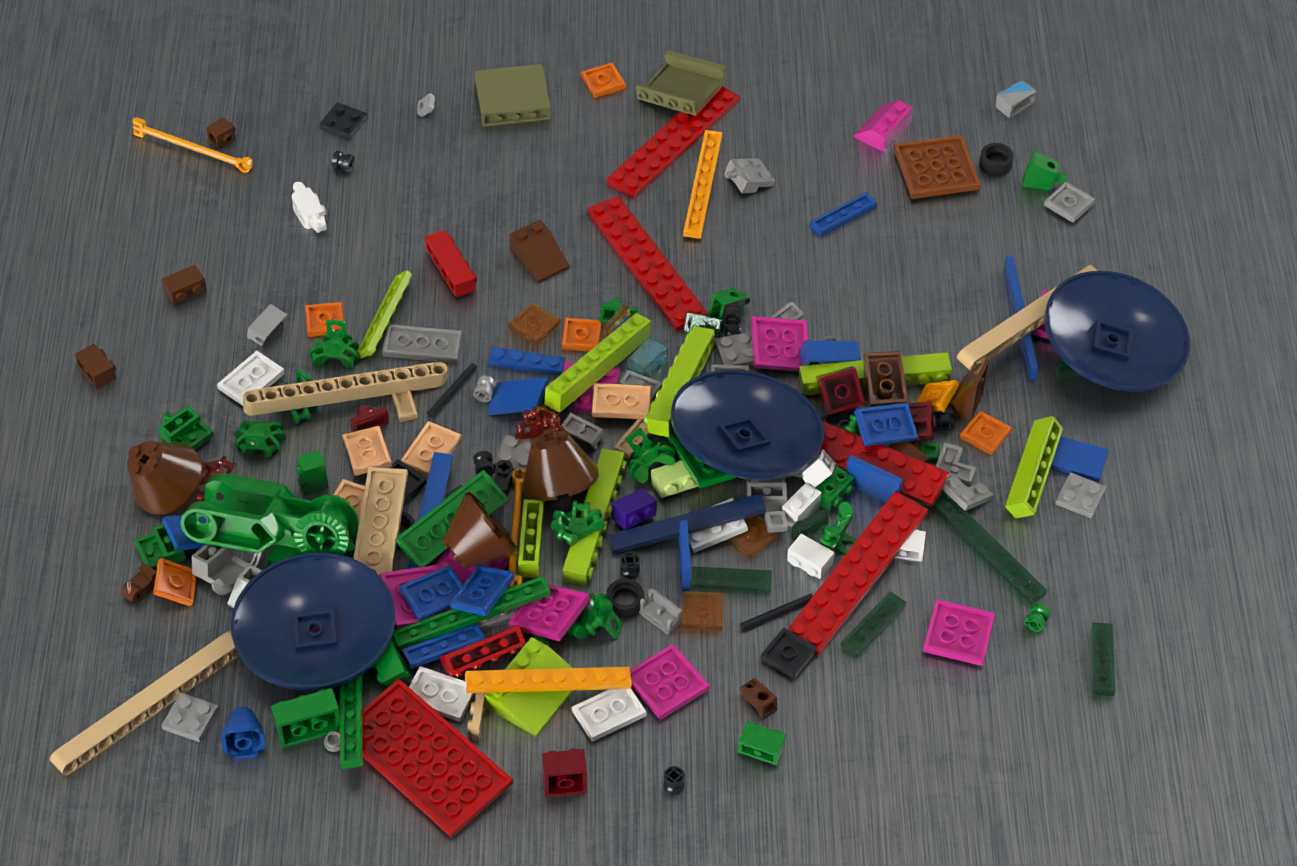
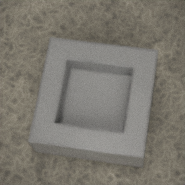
[417,93,435,117]
[764,511,788,533]

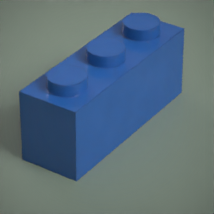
[799,339,861,366]

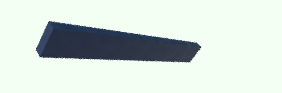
[609,493,767,554]

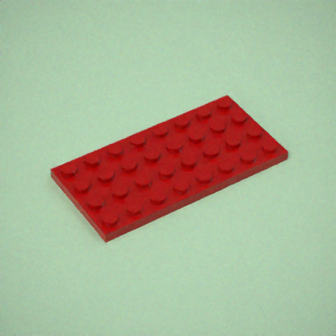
[337,679,513,838]

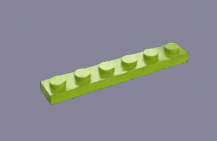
[357,270,412,359]

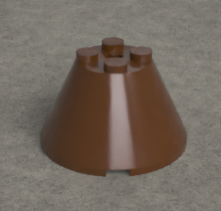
[522,428,599,501]
[127,441,203,515]
[441,491,519,569]

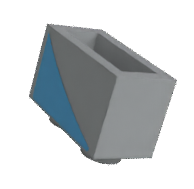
[995,80,1037,119]

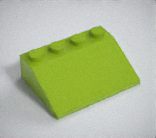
[484,637,574,737]

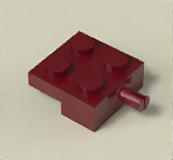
[908,401,934,449]

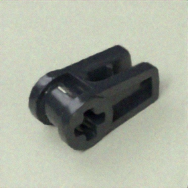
[494,460,513,497]

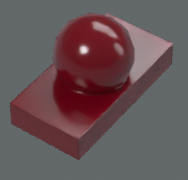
[350,405,389,432]

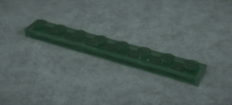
[933,490,1047,605]

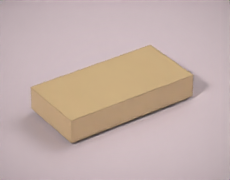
[391,390,418,422]

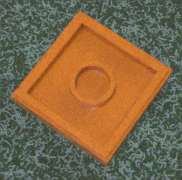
[581,63,626,98]
[305,302,344,337]
[562,317,602,352]
[960,410,1013,456]
[153,558,197,606]

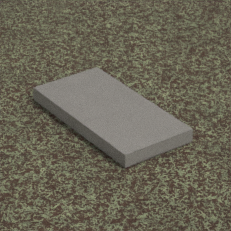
[382,324,462,363]

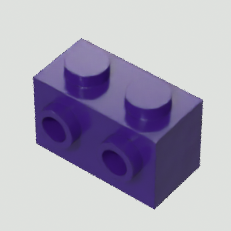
[611,488,657,530]

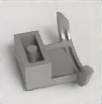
[737,470,802,511]
[192,544,264,595]

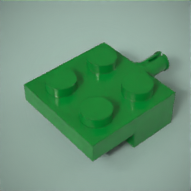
[158,405,214,450]
[134,524,186,571]

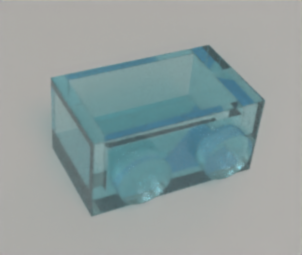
[627,337,669,378]

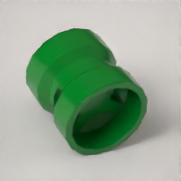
[1024,603,1051,632]

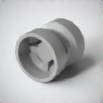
[473,376,496,402]

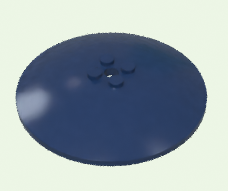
[1044,271,1190,392]
[671,370,824,479]
[231,553,396,690]

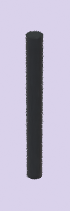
[427,363,477,417]
[740,593,813,631]

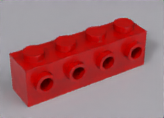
[425,230,477,298]
[439,626,526,678]

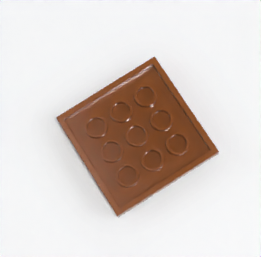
[894,135,981,199]

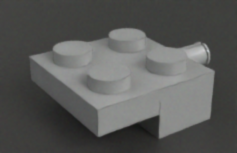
[725,158,775,193]

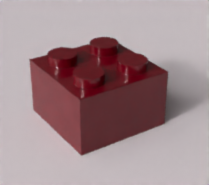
[816,366,865,415]
[542,749,587,797]

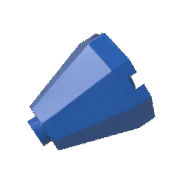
[221,706,266,760]

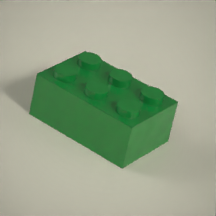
[271,688,340,748]

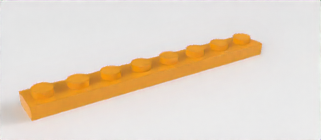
[683,130,722,239]
[465,667,632,693]

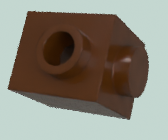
[206,117,236,149]

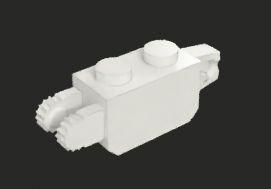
[291,182,327,233]

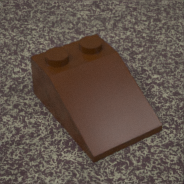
[510,220,570,282]
[863,351,908,408]
[948,359,989,422]

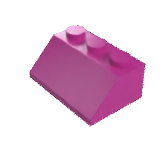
[854,100,913,152]

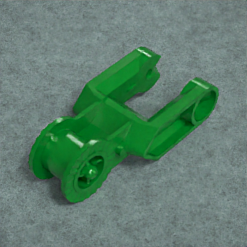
[180,473,359,555]

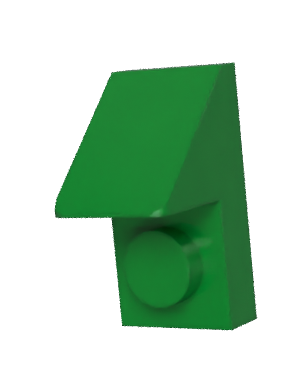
[599,297,639,324]

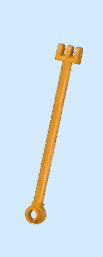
[133,117,253,173]
[508,468,525,588]

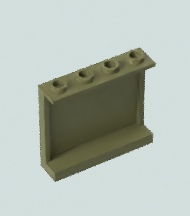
[635,50,728,116]
[474,64,551,127]

